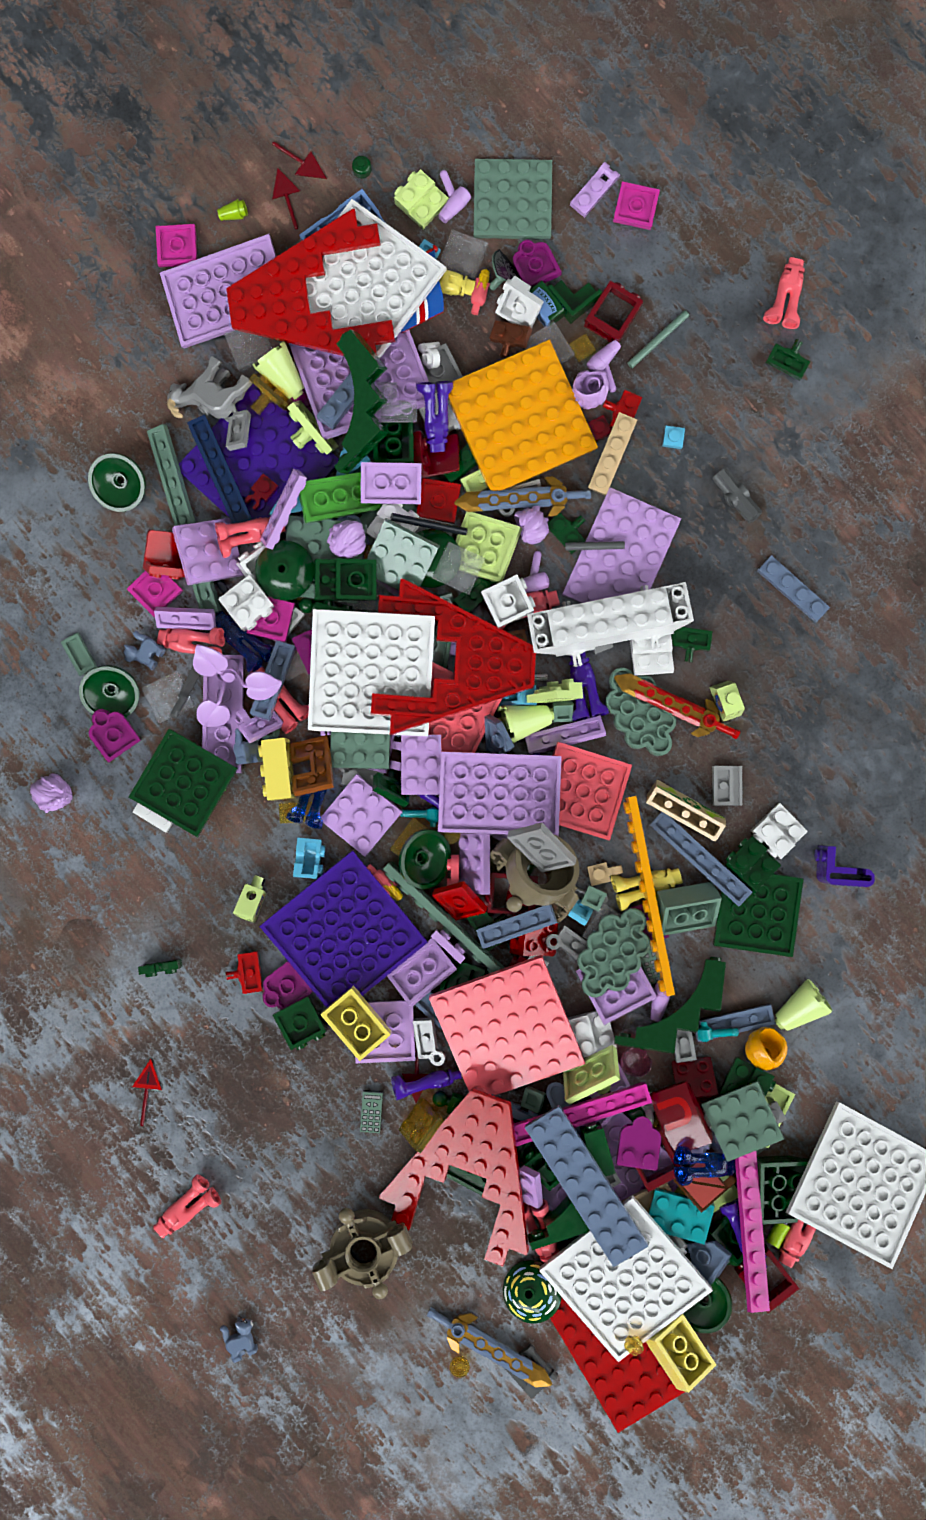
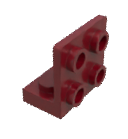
[413,431,460,478]
[671,1057,718,1105]

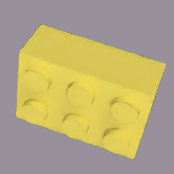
[258,738,296,801]
[320,985,392,1061]
[646,1314,716,1393]

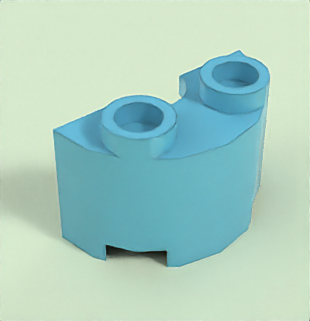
[293,838,326,879]

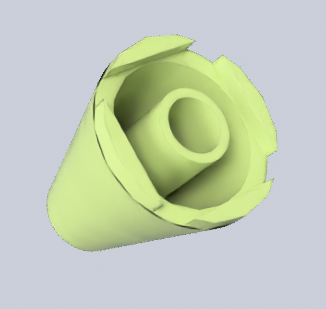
[252,341,304,400]
[497,705,554,743]
[775,979,833,1031]

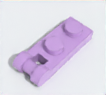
[570,162,620,218]

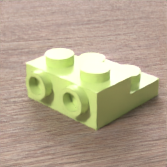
[394,169,449,230]
[526,679,583,703]

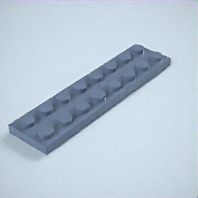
[525,1105,648,1267]

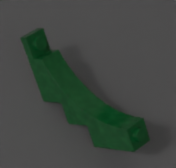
[334,329,389,474]
[614,957,726,1054]
[527,1121,616,1250]

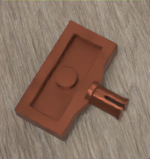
[489,320,532,358]

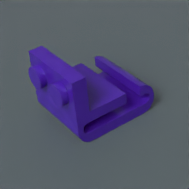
[814,845,875,887]

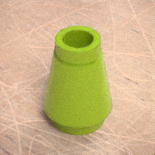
[217,199,248,221]

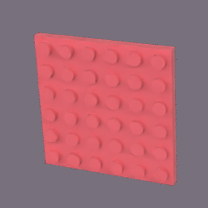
[429,955,585,1095]

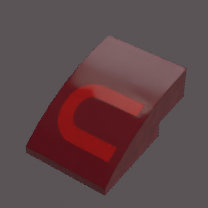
[650,1080,713,1156]

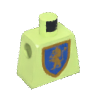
[709,681,745,722]
[233,875,266,923]

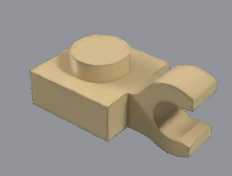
[587,862,623,886]

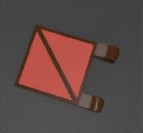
[673,1148,737,1213]

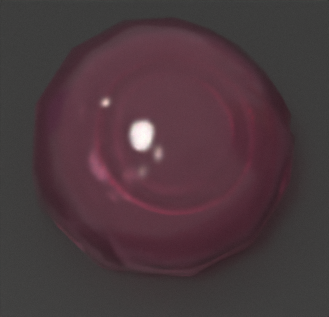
[620,1047,653,1078]

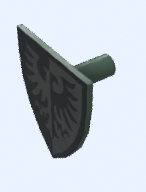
[489,249,520,291]

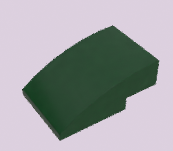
[314,558,377,601]

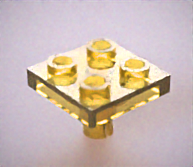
[249,374,289,415]
[398,1097,444,1153]

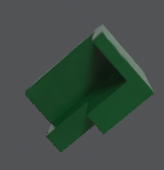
[548,280,602,324]

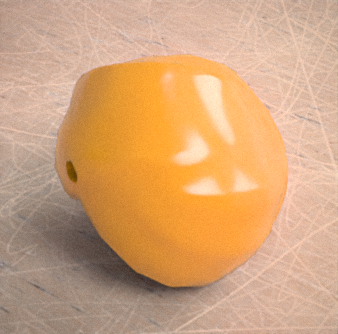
[745,1027,788,1070]

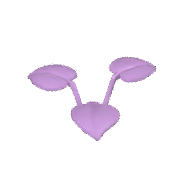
[193,644,282,727]

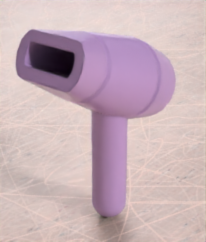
[439,170,471,224]
[587,340,621,393]
[523,551,549,593]
[651,982,670,1021]

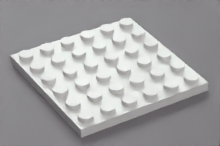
[306,199,447,358]
[308,609,435,736]
[786,1101,926,1269]
[539,1195,713,1362]

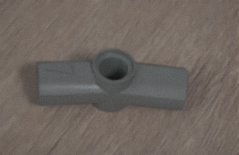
[712,467,763,524]

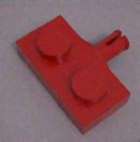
[602,390,642,428]
[226,951,263,994]

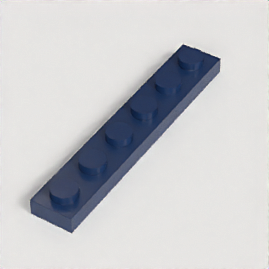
[187,415,253,524]

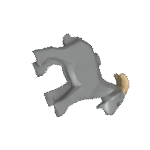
[167,356,253,419]

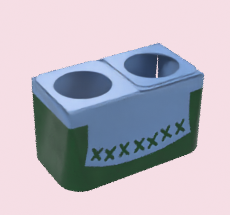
[529,280,565,329]

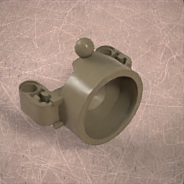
[490,835,579,923]
[312,1208,413,1299]

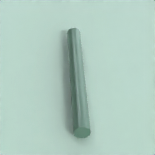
[627,310,689,368]

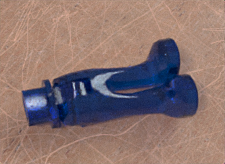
[215,611,274,674]
[286,770,327,829]
[673,1146,736,1186]

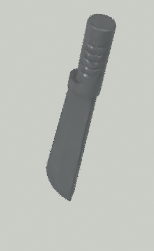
[170,666,200,719]

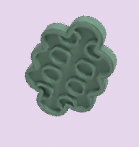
[604,667,676,756]
[577,908,651,997]

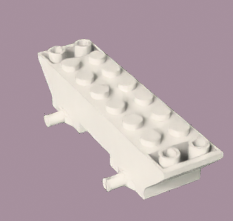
[527,582,694,667]

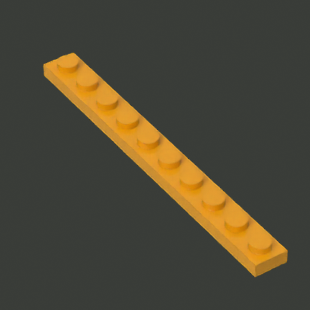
[623,796,675,996]

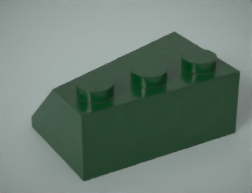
[757,1155,810,1224]

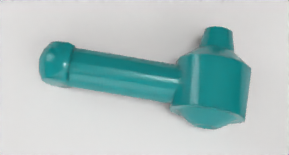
[400,807,439,827]
[697,1021,739,1042]

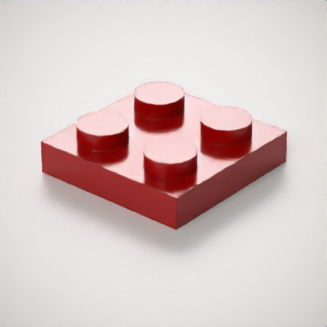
[416,478,461,524]
[432,881,487,921]

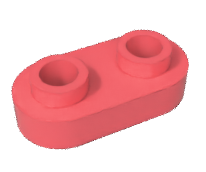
[447,855,459,886]

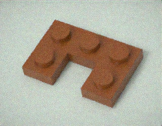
[289,735,334,797]

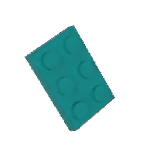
[648,1188,715,1245]

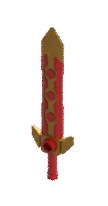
[614,673,740,739]

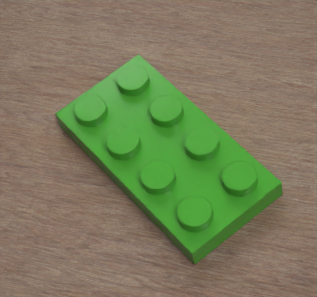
[299,472,382,523]

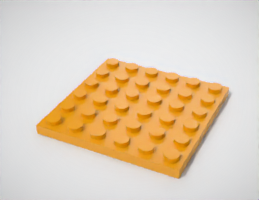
[448,340,598,491]

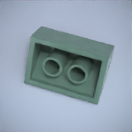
[656,882,722,936]

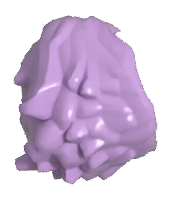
[572,370,609,409]
[514,506,549,545]
[327,520,366,559]
[30,773,73,813]

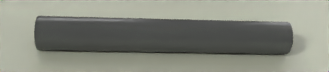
[565,541,625,551]

